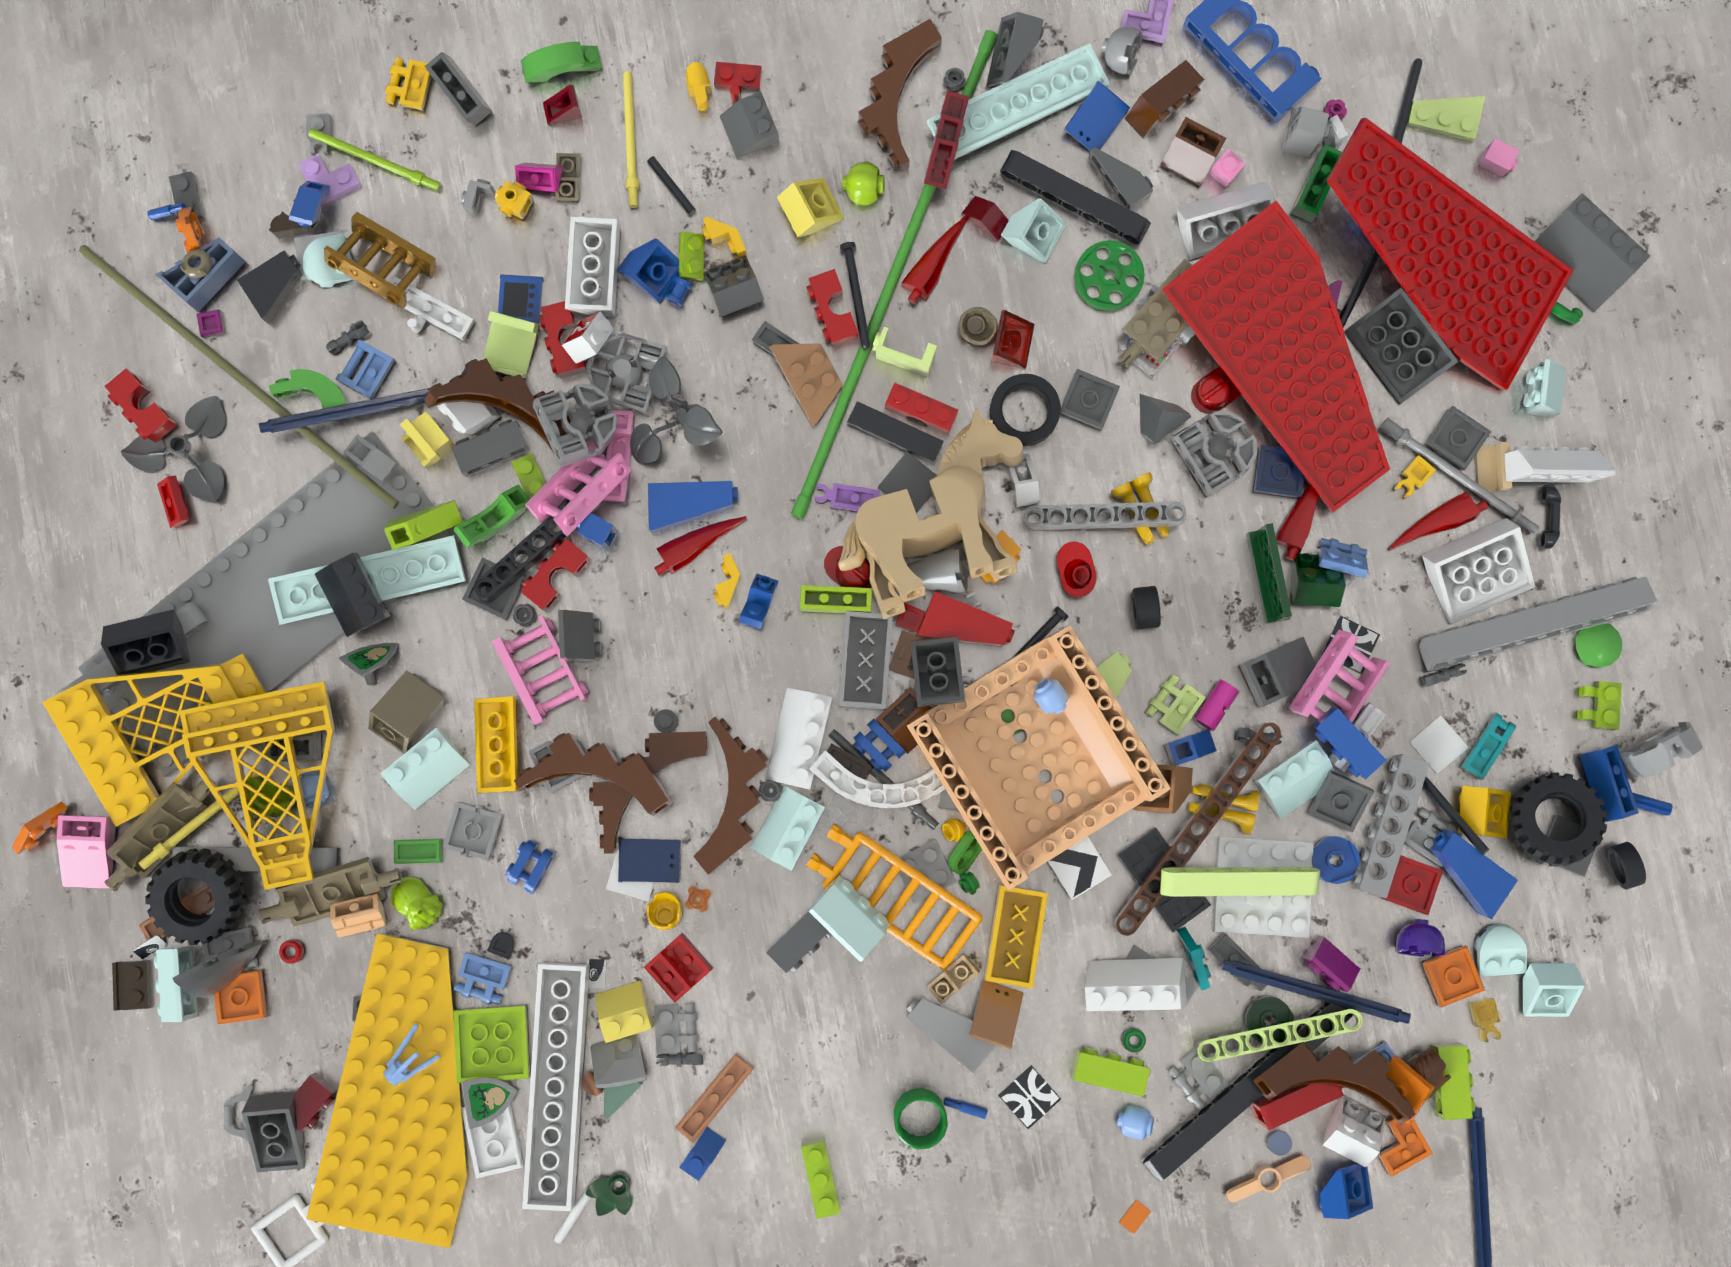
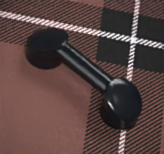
[1540,484,1561,549]

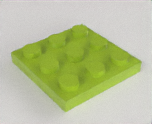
[453,1005,530,1083]

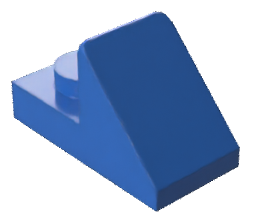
[679,1126,726,1181]

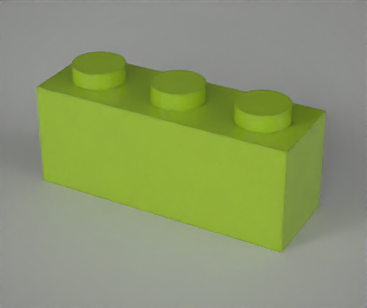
[800,585,872,614]
[1432,1043,1475,1120]
[1071,1047,1150,1097]
[801,1137,841,1219]

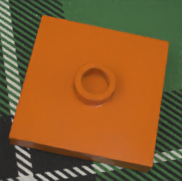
[1421,945,1485,1007]
[214,969,267,1025]
[1384,1055,1435,1124]

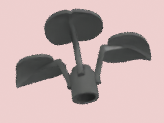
[630,356,723,463]
[121,396,226,501]

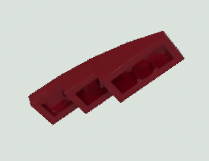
[924,90,970,189]

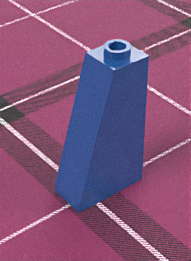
[648,481,738,533]
[1430,829,1518,919]

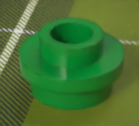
[959,872,980,895]
[1122,1028,1146,1052]

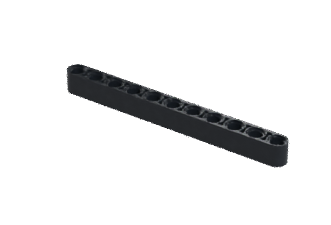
[1142,1002,1353,1182]

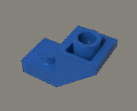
[289,181,330,226]
[739,574,778,629]

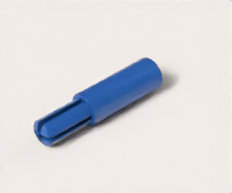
[147,202,186,220]
[944,1097,988,1119]

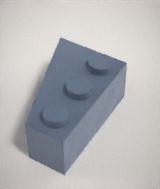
[155,237,246,312]

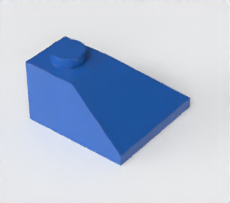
[617,238,679,303]
[1320,1163,1373,1219]

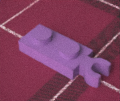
[815,483,880,511]

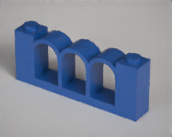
[1183,0,1322,122]

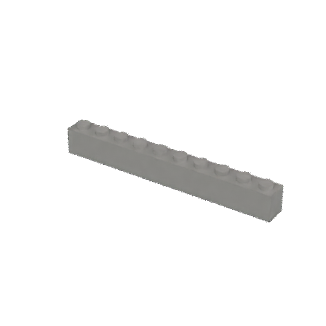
[1418,577,1657,672]

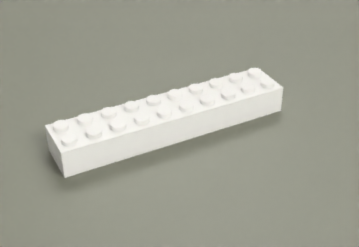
[522,962,590,1211]

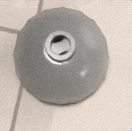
[1102,27,1143,75]

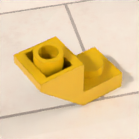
[701,217,747,257]
[713,553,741,609]

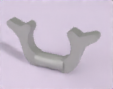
[223,1084,254,1145]

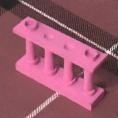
[525,440,632,536]
[492,615,589,726]
[1289,630,1390,723]

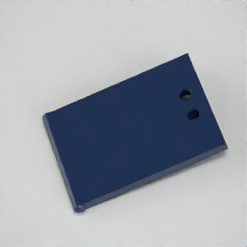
[618,837,681,883]

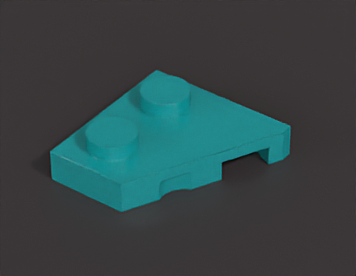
[1177,927,1211,991]

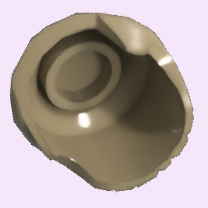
[958,307,998,345]

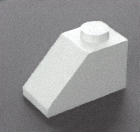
[1008,454,1040,507]

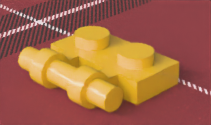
[385,57,431,110]

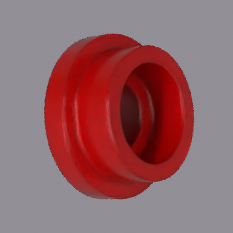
[279,940,304,964]

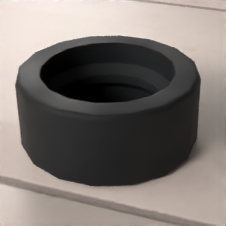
[1607,842,1646,890]

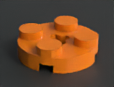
[175,207,206,253]

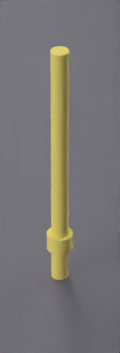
[623,72,639,208]
[138,772,261,870]

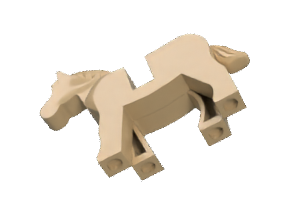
[838,409,1024,619]

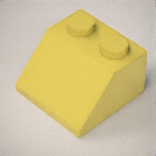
[777,178,844,237]
[595,980,654,1043]

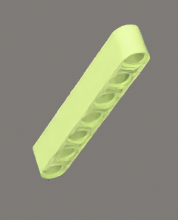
[1160,867,1320,896]
[1197,1009,1363,1062]

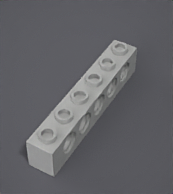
[1353,754,1430,899]

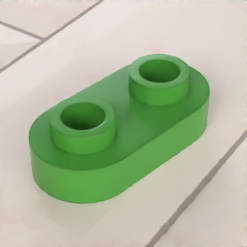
[948,830,982,874]

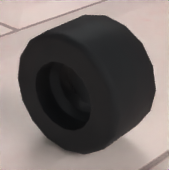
[1132,586,1161,629]

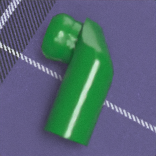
[1551,301,1583,324]

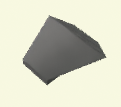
[1140,394,1191,444]

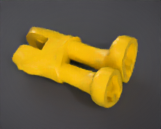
[1111,472,1170,545]
[1188,784,1260,835]

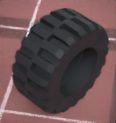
[1508,772,1608,867]
[145,848,246,945]

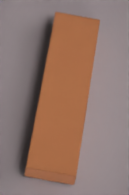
[138,884,215,941]
[675,1052,754,1143]

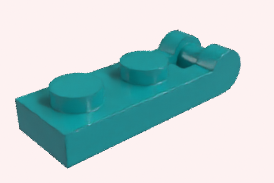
[1461,712,1516,780]

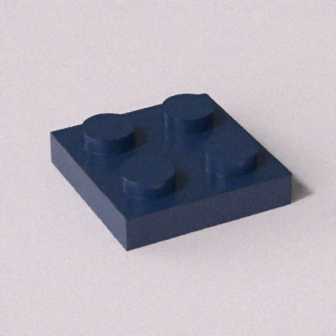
[1254,445,1304,498]

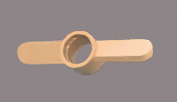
[1226,1156,1311,1202]

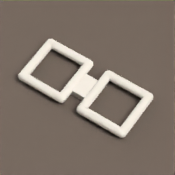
[251,1179,347,1267]

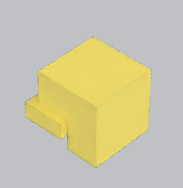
[400,411,456,470]

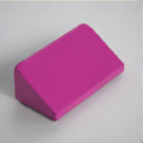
[515,163,562,192]

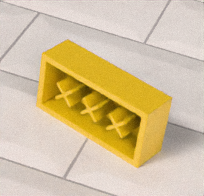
[984,884,1048,989]

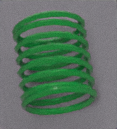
[894,1088,948,1150]

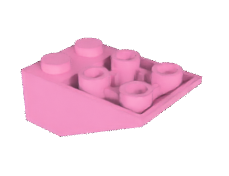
[57,815,116,889]

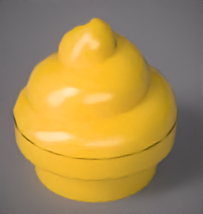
[942,818,966,842]

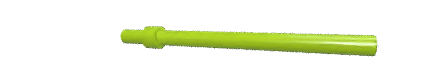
[308,128,441,191]

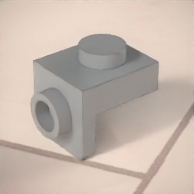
[461,179,495,215]

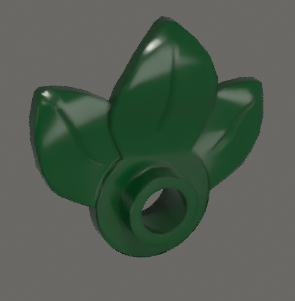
[586,1173,632,1216]

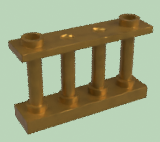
[324,211,436,309]

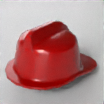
[1191,367,1241,414]
[1057,541,1098,597]
[824,546,872,588]

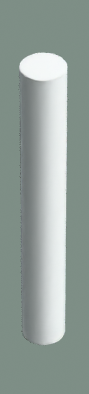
[553,1177,597,1244]

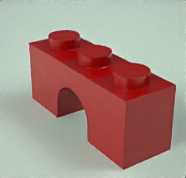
[806,269,858,348]
[538,301,587,379]
[105,368,177,443]
[885,382,959,436]
[521,538,591,612]

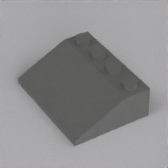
[1535,193,1650,312]
[1345,287,1460,404]

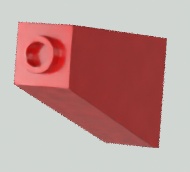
[916,591,1015,646]
[1252,1083,1344,1130]

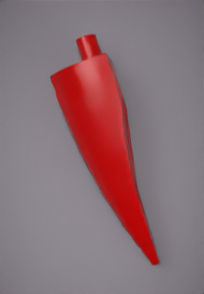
[901,216,968,304]
[1276,485,1319,561]
[1389,492,1488,550]
[654,516,747,575]

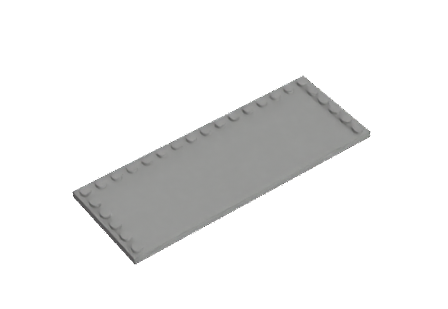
[78,431,460,777]

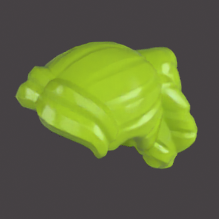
[239,777,295,817]
[391,877,443,930]

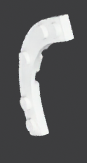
[809,750,945,808]

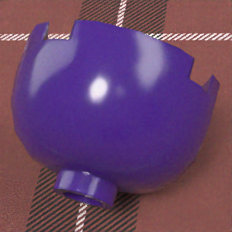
[1396,919,1445,957]

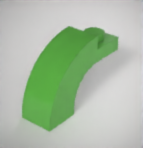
[521,41,602,82]
[269,369,350,409]
[453,484,530,548]

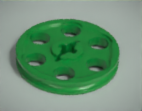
[1074,240,1145,311]

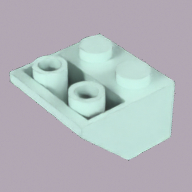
[1523,359,1566,418]

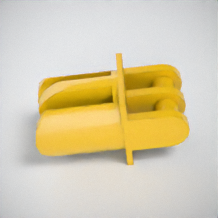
[686,62,712,111]

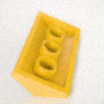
[474,696,518,793]

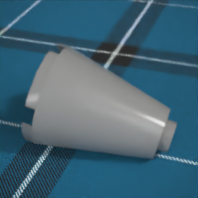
[907,547,968,594]

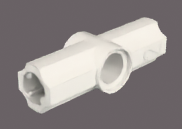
[1328,703,1386,772]

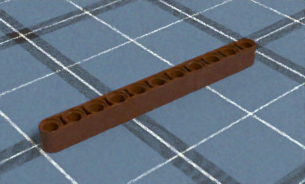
[1115,723,1281,936]

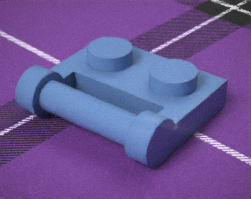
[335,339,395,399]

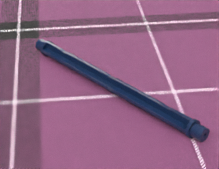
[259,388,429,433]
[1221,960,1411,1024]
[1470,1107,1492,1267]

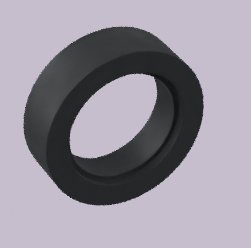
[990,374,1061,446]

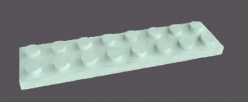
[927,43,1110,160]
[268,535,466,625]

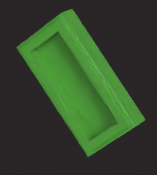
[393,839,443,864]

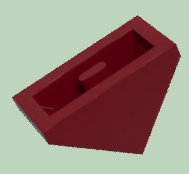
[543,84,583,125]
[961,196,1009,242]

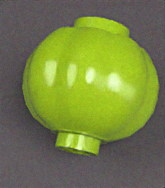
[842,162,885,205]

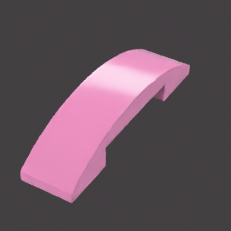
[602,410,634,502]

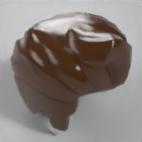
[1406,1048,1451,1100]

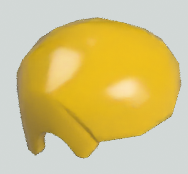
[647,892,682,931]

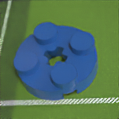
[1312,836,1360,884]

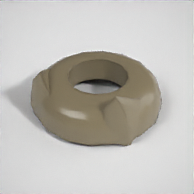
[181,249,212,279]

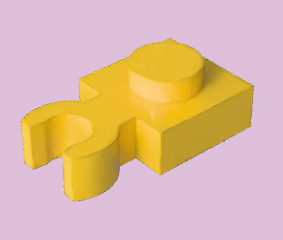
[1394,455,1436,498]

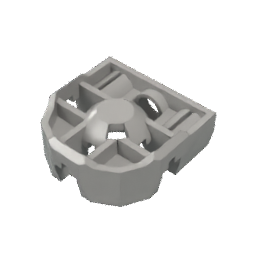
[586,333,668,414]
[533,383,617,468]
[1170,411,1257,497]
[1621,722,1703,778]

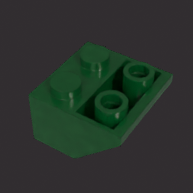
[1291,553,1346,607]

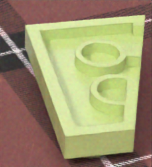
[1407,96,1485,142]

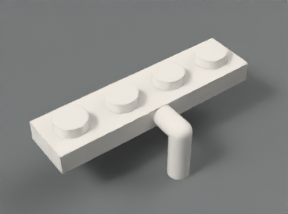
[382,276,475,341]

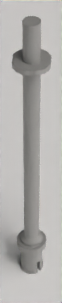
[1379,417,1539,534]

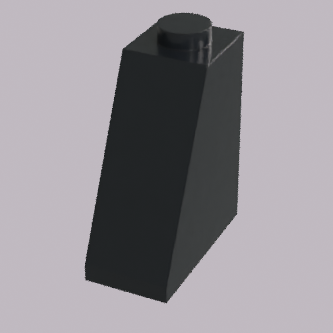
[237,250,302,323]

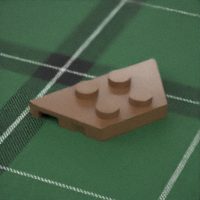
[769,343,843,426]

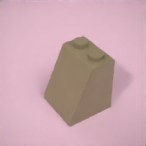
[368,670,444,754]

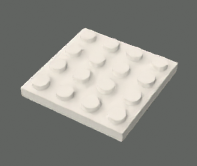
[1213,837,1314,938]

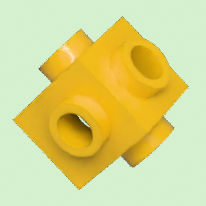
[495,181,534,219]

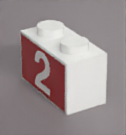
[562,311,614,364]

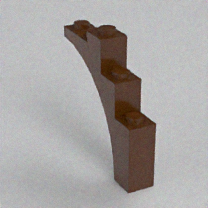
[857,19,942,172]
[424,358,571,455]
[693,717,768,874]
[589,731,708,854]
[514,733,673,816]
[1253,1042,1416,1125]

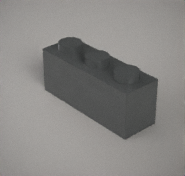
[424,52,492,126]
[451,420,530,477]
[766,910,832,973]

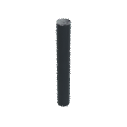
[647,156,696,215]

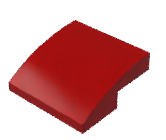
[644,933,713,1003]

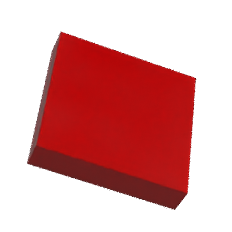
[1381,855,1443,915]

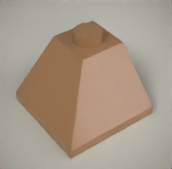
[1134,764,1193,814]

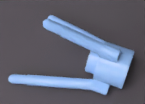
[383,1024,440,1086]

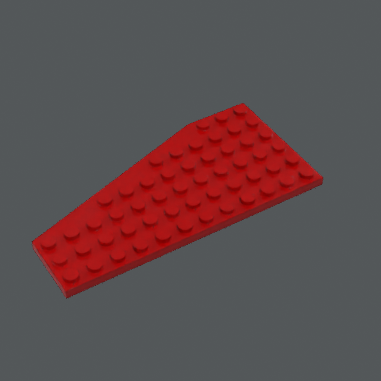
[1326,117,1574,390]
[1161,201,1390,513]

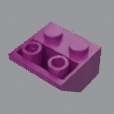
[1301,935,1360,992]

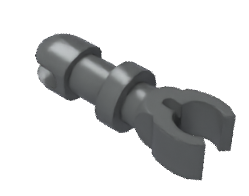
[326,320,370,354]
[1421,663,1467,686]
[1235,727,1282,745]
[656,1053,703,1067]

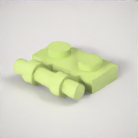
[1145,674,1206,736]

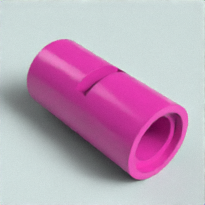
[1194,679,1239,731]

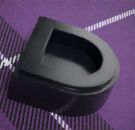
[487,932,516,959]

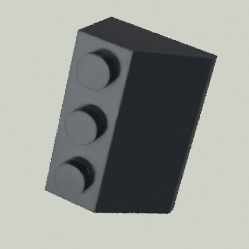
[314,553,390,637]
[101,609,190,675]

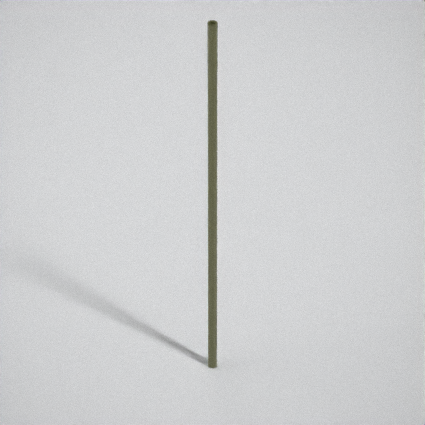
[79,245,399,509]

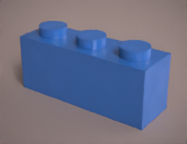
[1313,706,1386,780]
[1580,745,1639,822]

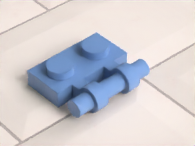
[1319,538,1368,578]
[454,952,512,1005]

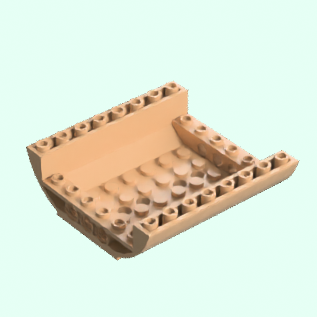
[907,625,1171,891]

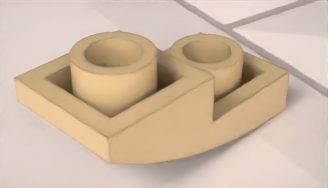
[927,953,980,1004]

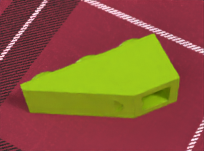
[384,500,463,550]

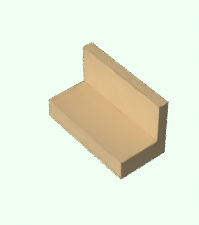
[1475,442,1512,492]

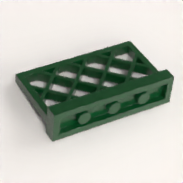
[1247,523,1292,624]

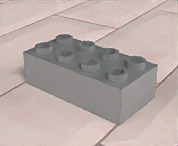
[839,611,893,710]

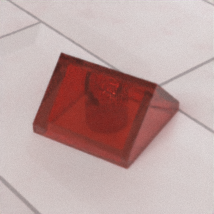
[991,310,1035,369]

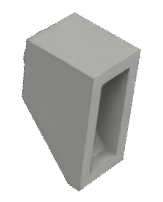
[343,434,396,481]

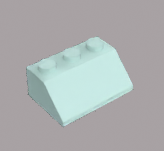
[380,728,470,810]
[1253,740,1335,820]
[751,786,825,871]
[809,875,890,962]
[154,945,198,1022]

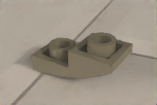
[555,153,581,201]

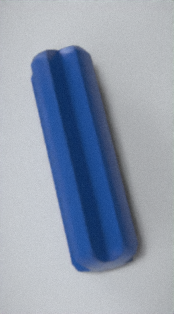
[1632,792,1673,816]

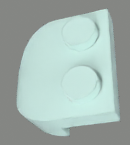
[302,233,354,288]
[1474,924,1527,977]

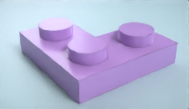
[1120,0,1174,43]
[298,153,362,206]

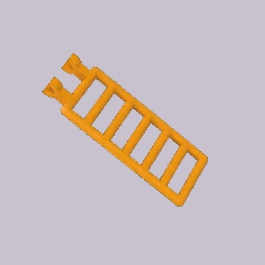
[806,823,983,970]

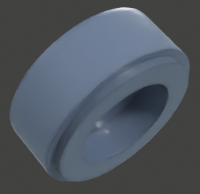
[1267,1130,1292,1156]

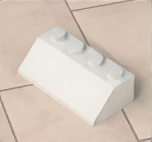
[1177,182,1275,260]
[565,217,620,317]
[1505,446,1616,483]
[765,688,832,790]
[1085,958,1187,1011]

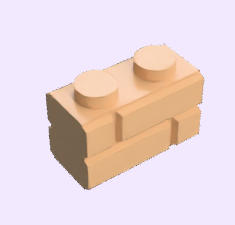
[330,893,386,938]

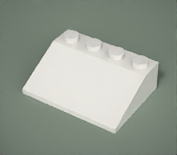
[1422,518,1535,624]

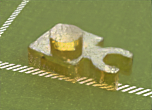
[1469,998,1501,1042]

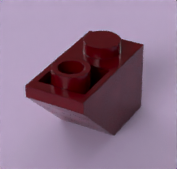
[294,1072,337,1132]

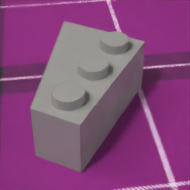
[1282,106,1331,158]

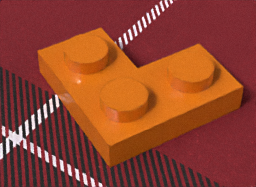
[12,801,68,854]
[1378,1118,1433,1177]

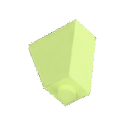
[1097,652,1132,699]

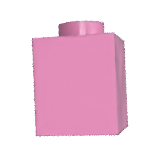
[1478,138,1519,178]
[1209,149,1246,189]

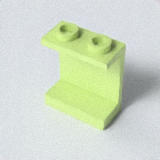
[483,311,540,378]
[873,327,937,377]

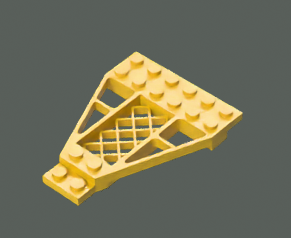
[42,653,267,827]
[179,681,335,890]

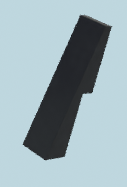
[847,401,944,463]

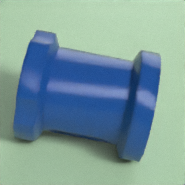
[664,276,693,307]

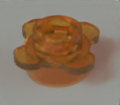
[685,886,711,912]

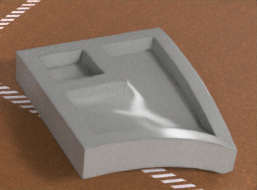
[590,1034,646,1088]

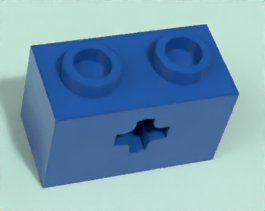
[576,513,618,551]

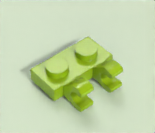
[1577,681,1622,730]

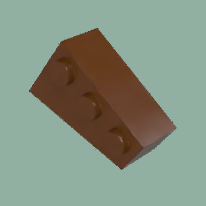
[1125,60,1205,138]

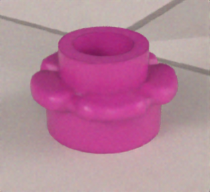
[1324,99,1347,120]

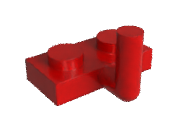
[714,62,762,103]

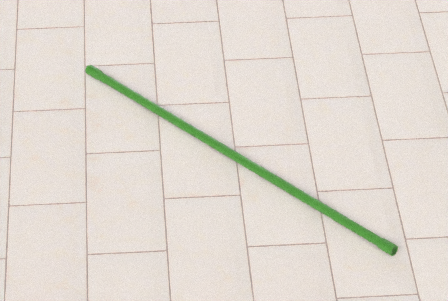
[791,30,998,520]

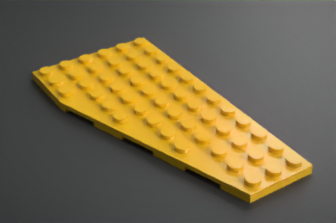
[306,933,468,1248]

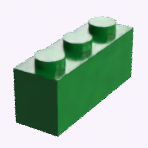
[1291,144,1342,223]

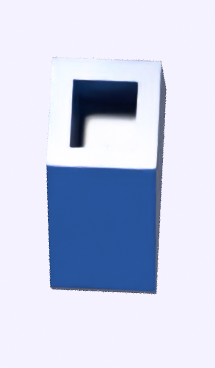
[1164,729,1217,766]

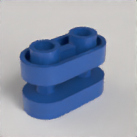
[853,718,906,772]
[505,839,555,895]

